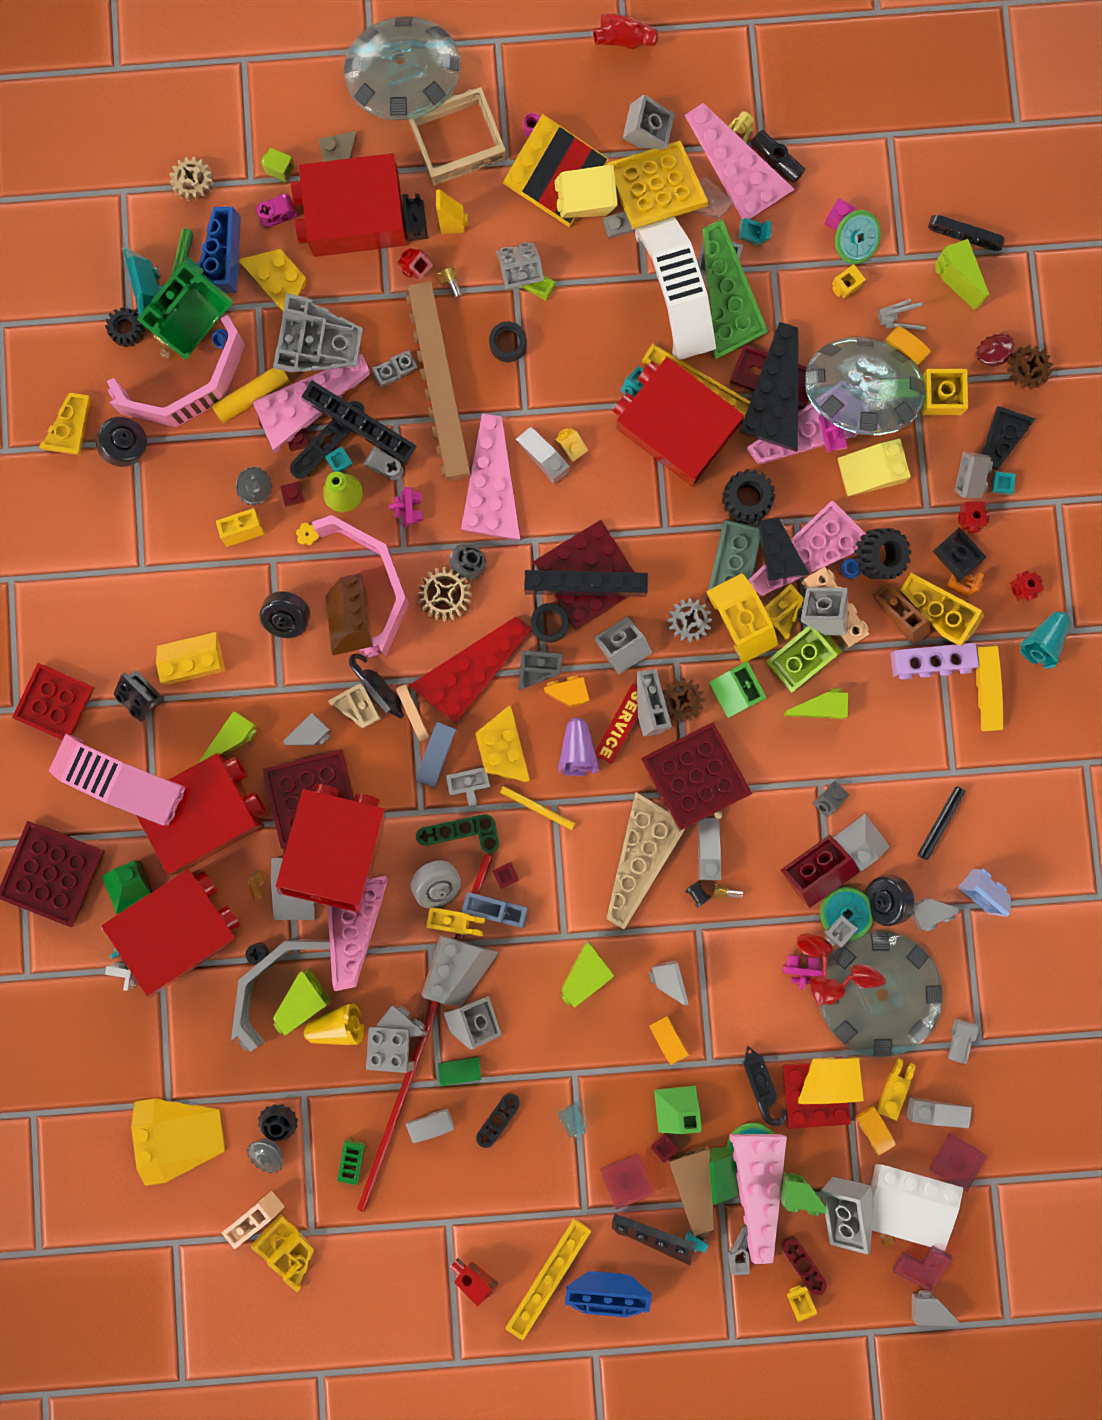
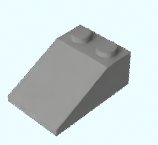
[271,858,316,920]
[821,1177,874,1255]

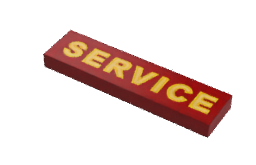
[595,683,638,764]

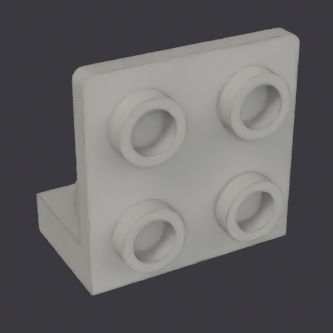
[496,242,544,289]
[366,1027,414,1073]

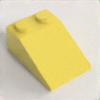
[837,439,911,497]

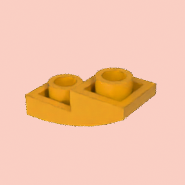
[886,325,931,367]
[649,1016,689,1065]
[855,1105,896,1156]

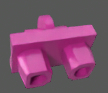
[819,412,847,452]
[389,487,423,527]
[782,955,823,990]

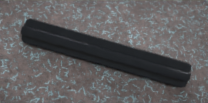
[918,786,966,860]

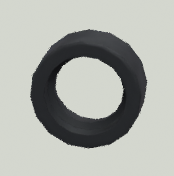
[489,321,527,363]
[531,603,569,643]

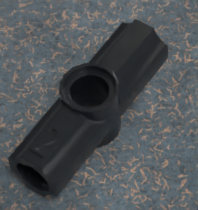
[750,130,806,183]

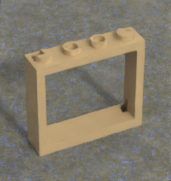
[407,87,506,186]

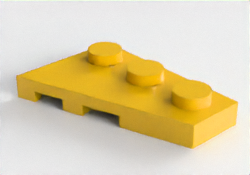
[39,393,91,455]

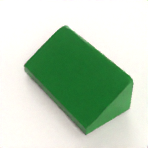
[438,1057,482,1086]

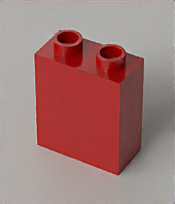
[291,153,407,257]
[613,356,744,487]
[136,753,267,875]
[275,784,385,913]
[101,868,241,998]

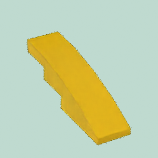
[976,645,1003,731]

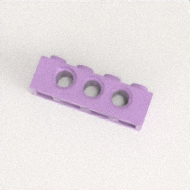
[890,643,979,680]

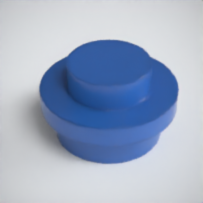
[212,328,228,349]
[841,559,861,579]

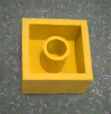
[921,369,968,415]

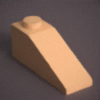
[222,1191,285,1249]

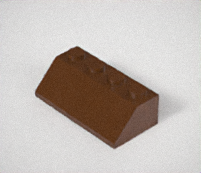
[326,573,373,655]

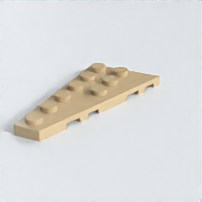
[606,792,686,929]

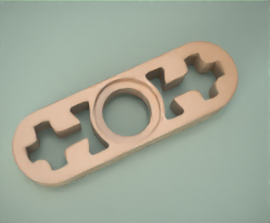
[396,685,430,742]

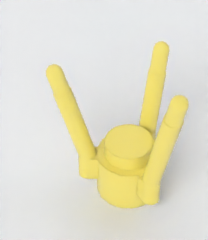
[728,111,754,143]

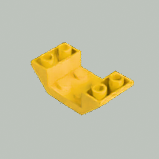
[706,573,778,664]

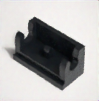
[402,194,428,241]

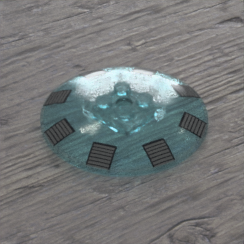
[344,16,461,120]
[805,337,926,435]
[820,931,943,1057]

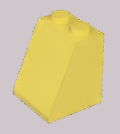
[555,165,617,218]

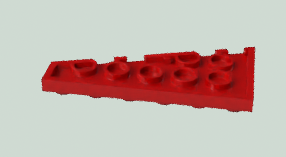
[408,617,532,724]

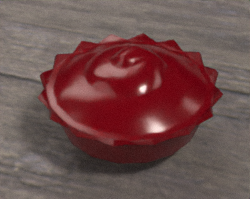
[975,333,1015,367]

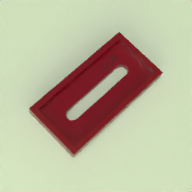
[730,344,814,409]

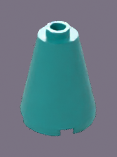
[1019,612,1071,669]

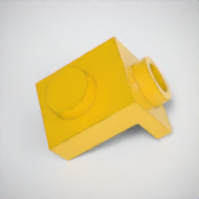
[555,428,589,462]
[787,1285,818,1323]

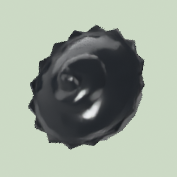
[258,1104,298,1141]

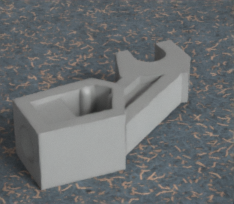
[728,1224,749,1275]

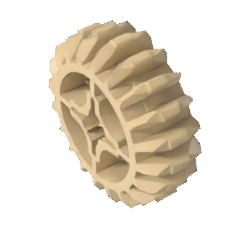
[417,567,472,622]

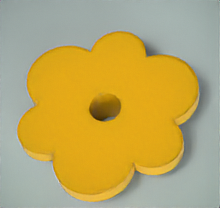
[296,523,319,545]

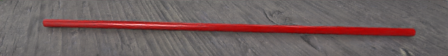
[357,854,492,1212]

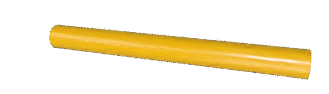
[500,786,575,830]

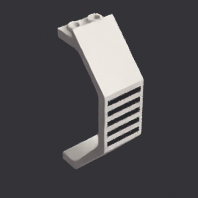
[635,217,716,360]

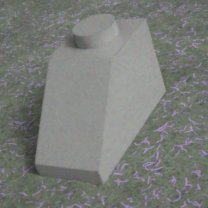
[283,713,332,746]
[912,1290,959,1326]

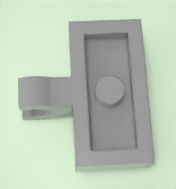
[446,767,490,807]

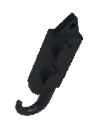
[348,653,404,719]
[742,1046,787,1126]

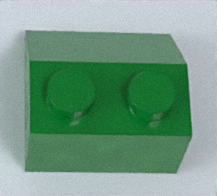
[709,1147,739,1204]

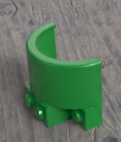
[137,256,234,359]

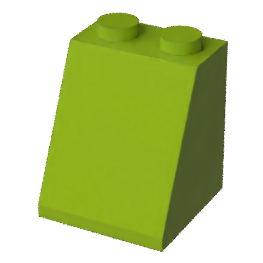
[561,940,614,1008]
[273,968,333,1035]

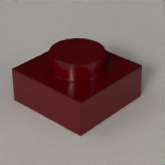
[288,428,309,451]
[280,481,305,507]
[492,862,519,889]
[650,1133,680,1163]

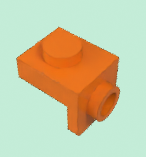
[947,572,984,597]

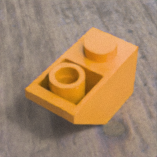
[544,675,590,708]

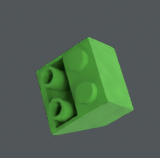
[709,661,767,718]
[780,1172,827,1216]

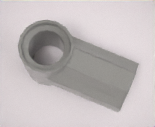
[947,1019,978,1064]

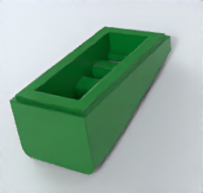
[337,1139,366,1185]

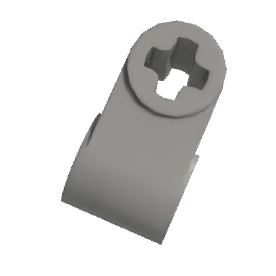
[364,447,404,481]

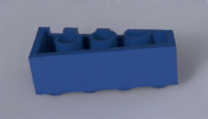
[197,206,241,293]

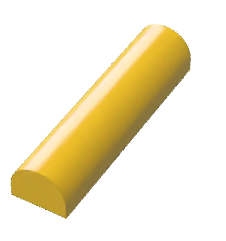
[211,368,290,423]

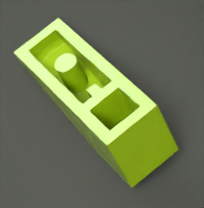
[783,689,848,719]
[199,711,258,763]

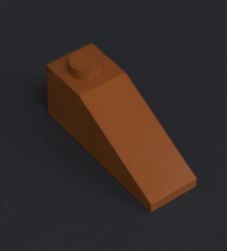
[873,583,931,645]

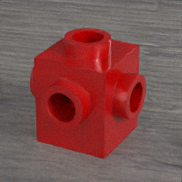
[397,248,433,280]
[958,501,989,533]
[1010,570,1043,601]

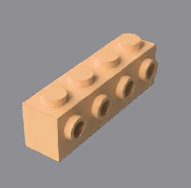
[801,566,869,650]

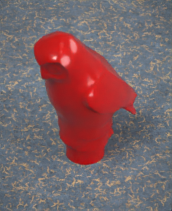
[593,13,659,49]

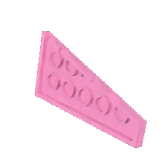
[685,103,794,219]
[253,354,371,453]
[747,380,880,465]
[461,413,520,541]
[748,500,866,598]
[327,875,388,991]
[729,1134,787,1264]

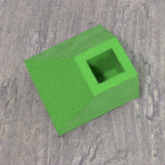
[654,1086,702,1134]

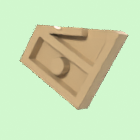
[328,683,382,728]

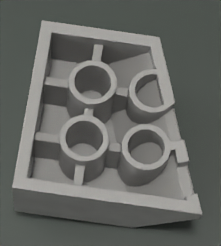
[421,934,499,1006]

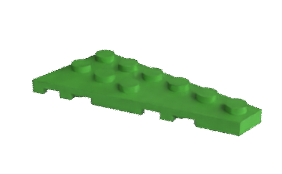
[702,219,768,359]

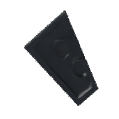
[981,406,1036,470]
[757,518,809,581]

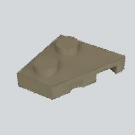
[318,131,357,161]

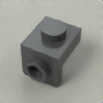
[813,781,849,817]

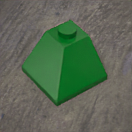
[102,860,153,914]

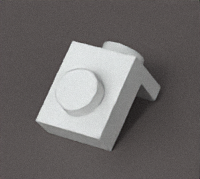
[105,962,137,991]

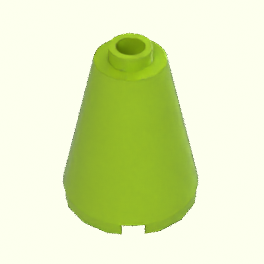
[323,472,363,513]

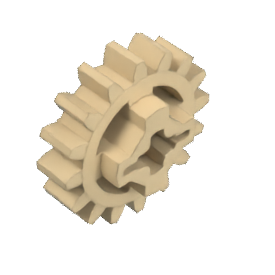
[169,157,214,201]

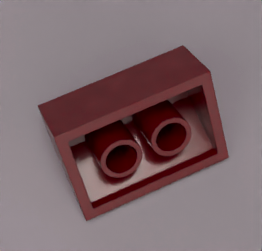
[781,834,859,908]

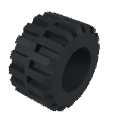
[722,469,775,524]
[854,528,911,580]

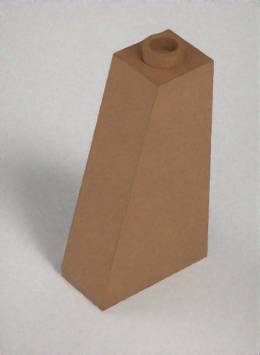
[668,1145,714,1237]

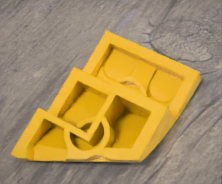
[798,1057,864,1104]
[251,1214,314,1292]

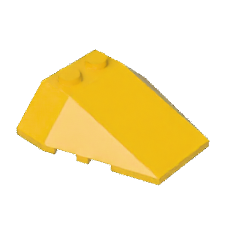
[131,1098,226,1186]

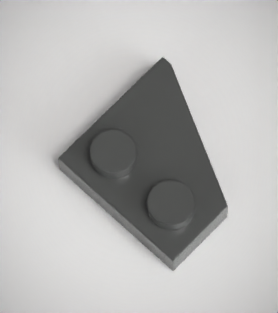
[519,650,562,690]

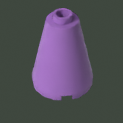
[558,718,599,776]

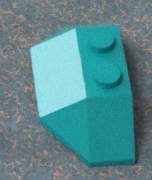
[122,247,163,329]

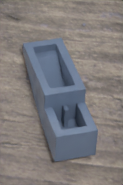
[416,722,457,788]
[462,892,530,928]

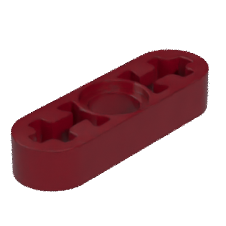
[782,1237,827,1295]

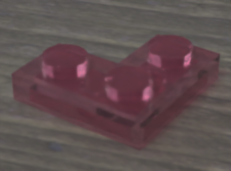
[893,1245,952,1292]

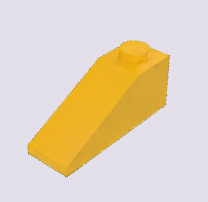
[436,190,468,234]

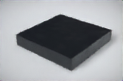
[932,527,986,581]

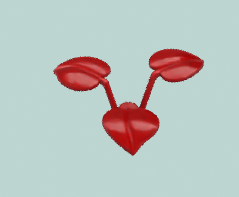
[797,934,887,1006]

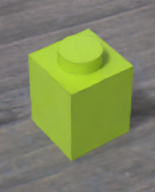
[262,148,295,183]

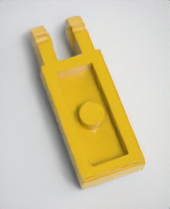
[426,907,485,936]
[876,1058,915,1121]

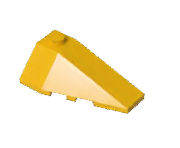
[901,573,985,647]

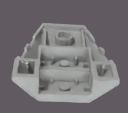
[273,293,363,372]

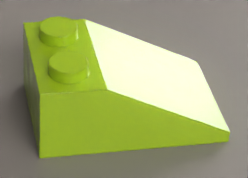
[935,239,989,310]
[766,626,843,693]

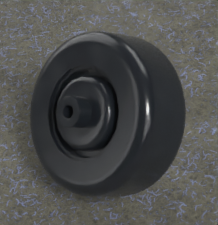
[95,417,147,467]
[259,591,310,639]
[865,875,914,926]

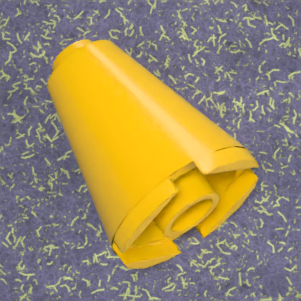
[304,1003,364,1045]

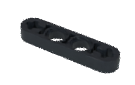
[928,215,1005,251]

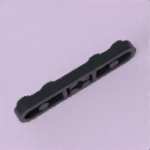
[290,401,365,479]

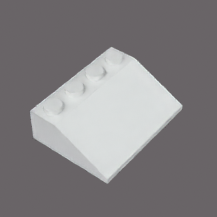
[871,1164,963,1251]

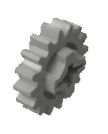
[667,598,712,643]

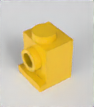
[832,264,866,299]

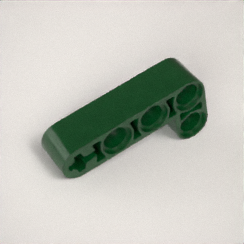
[416,814,500,853]

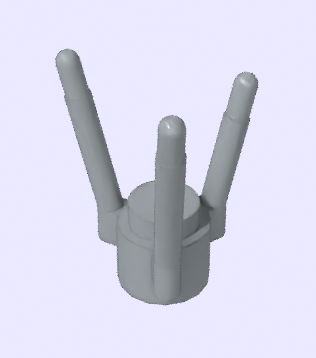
[878,299,926,330]

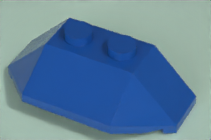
[565,1271,652,1318]

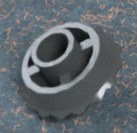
[235,466,272,506]
[449,543,486,581]
[247,1139,284,1173]

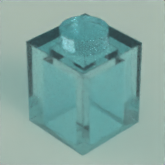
[558,1102,588,1138]

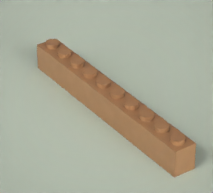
[406,281,471,482]

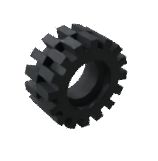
[105,307,145,347]

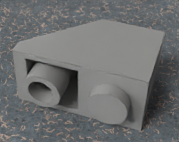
[911,898,960,932]
[377,1005,428,1038]

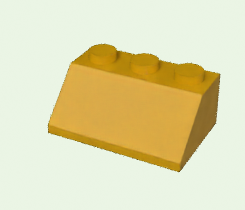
[156,632,225,685]

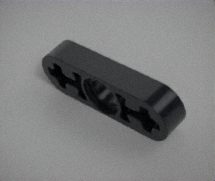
[476,1093,520,1148]

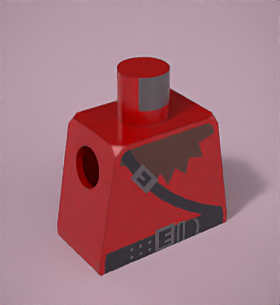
[449,1258,498,1307]

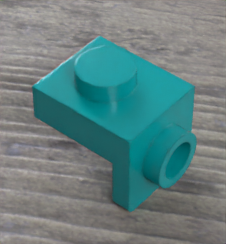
[739,218,772,246]

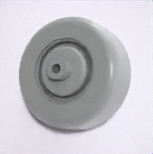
[410,860,461,908]

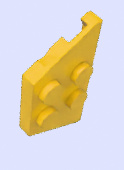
[239,249,307,312]
[475,706,530,783]

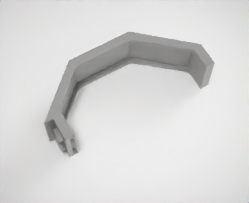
[231,939,367,1052]

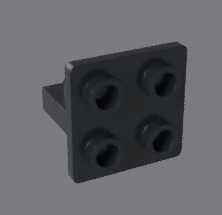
[114,670,164,722]

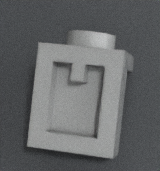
[824,915,858,948]

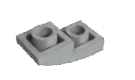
[372,350,418,388]
[406,1109,455,1143]

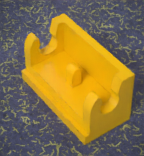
[216,508,265,547]

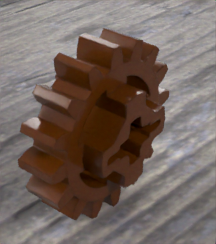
[1007,345,1053,390]
[662,678,705,722]

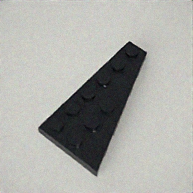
[740,322,798,452]

